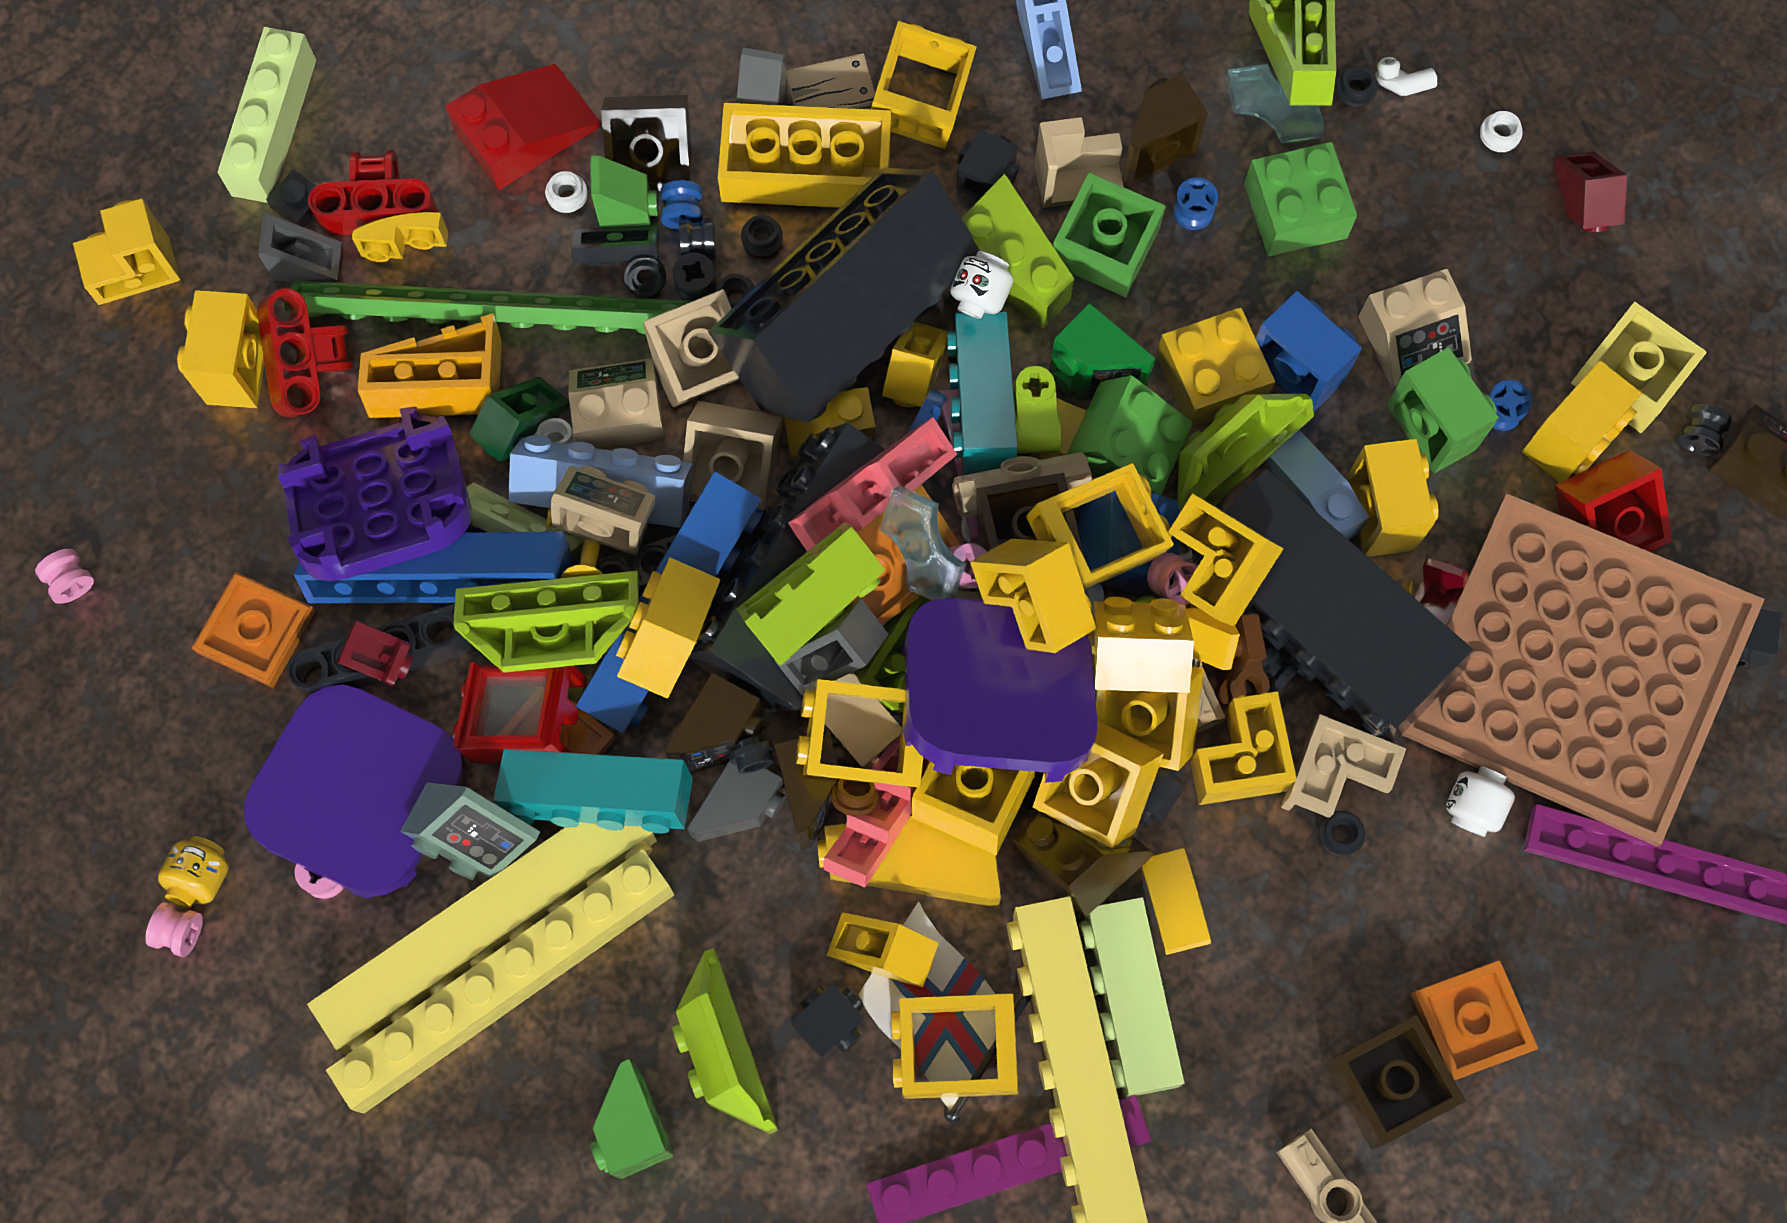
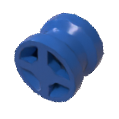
[1173,177,1219,230]
[661,180,703,230]
[1488,380,1533,431]

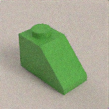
[591,156,659,228]

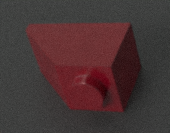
[1554,152,1627,232]

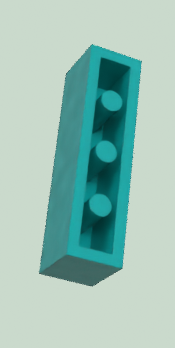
[947,312,1017,476]
[493,749,693,833]

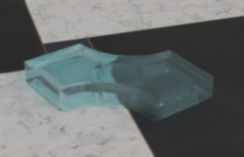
[1226,64,1325,143]
[880,485,966,601]

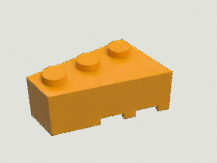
[358,313,502,418]

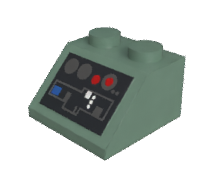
[400,783,540,880]

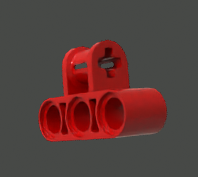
[308,150,439,236]
[257,288,354,418]

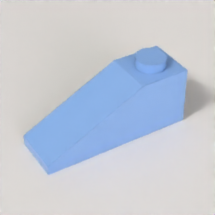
[1016,0,1082,100]
[1265,430,1370,540]

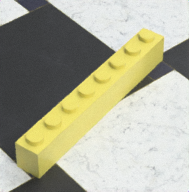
[307,823,657,1055]
[326,849,674,1114]
[1007,896,1148,1223]

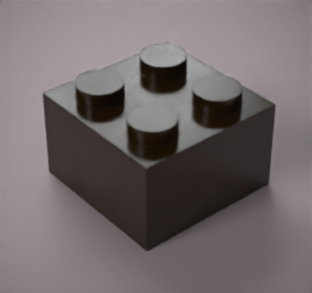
[1324,1015,1466,1149]

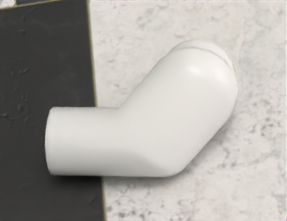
[1375,57,1437,96]

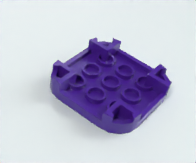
[277,407,472,581]
[902,598,1098,783]
[244,685,467,899]

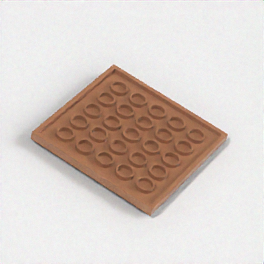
[1402,493,1765,847]

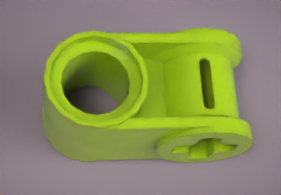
[1013,366,1061,454]

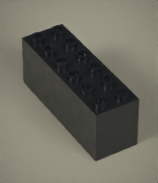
[708,168,980,422]
[688,422,932,712]
[1191,468,1474,743]

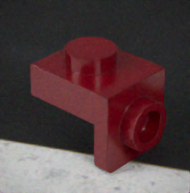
[1413,558,1468,626]
[336,620,413,686]

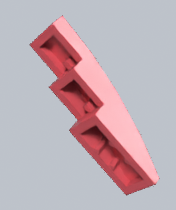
[788,417,957,552]
[824,736,930,887]

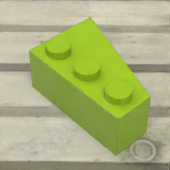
[1248,0,1336,105]
[961,174,1074,329]
[736,522,885,666]

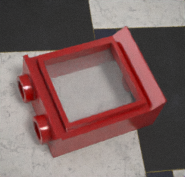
[453,662,587,763]

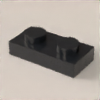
[571,225,659,266]

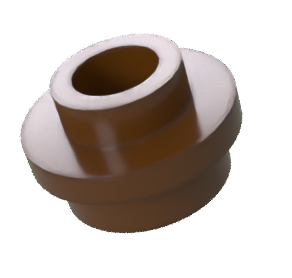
[831,779,878,816]

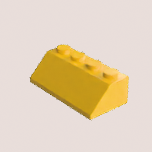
[718,103,891,207]

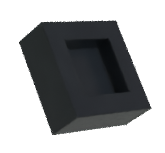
[266,169,316,227]

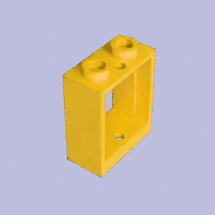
[871,21,977,149]
[1026,463,1174,590]
[796,679,923,787]
[891,994,1018,1099]

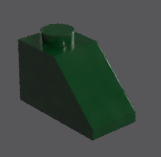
[469,376,570,462]

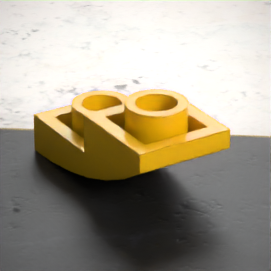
[352,212,448,262]
[1141,848,1211,955]

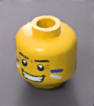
[158,836,229,908]

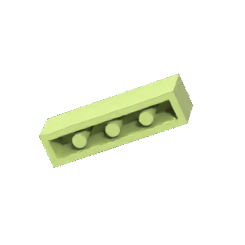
[217,27,316,203]
[1079,897,1185,1098]

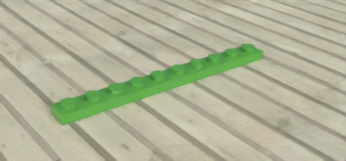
[284,281,693,334]

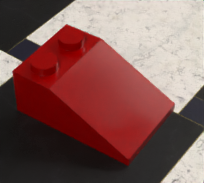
[445,63,602,190]

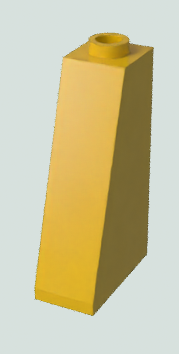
[817,816,1001,906]

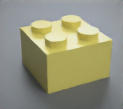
[1571,302,1707,433]

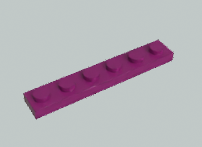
[1523,804,1787,925]
[866,1095,1152,1223]

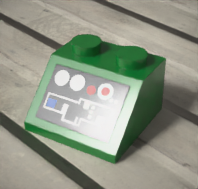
[1049,303,1155,400]

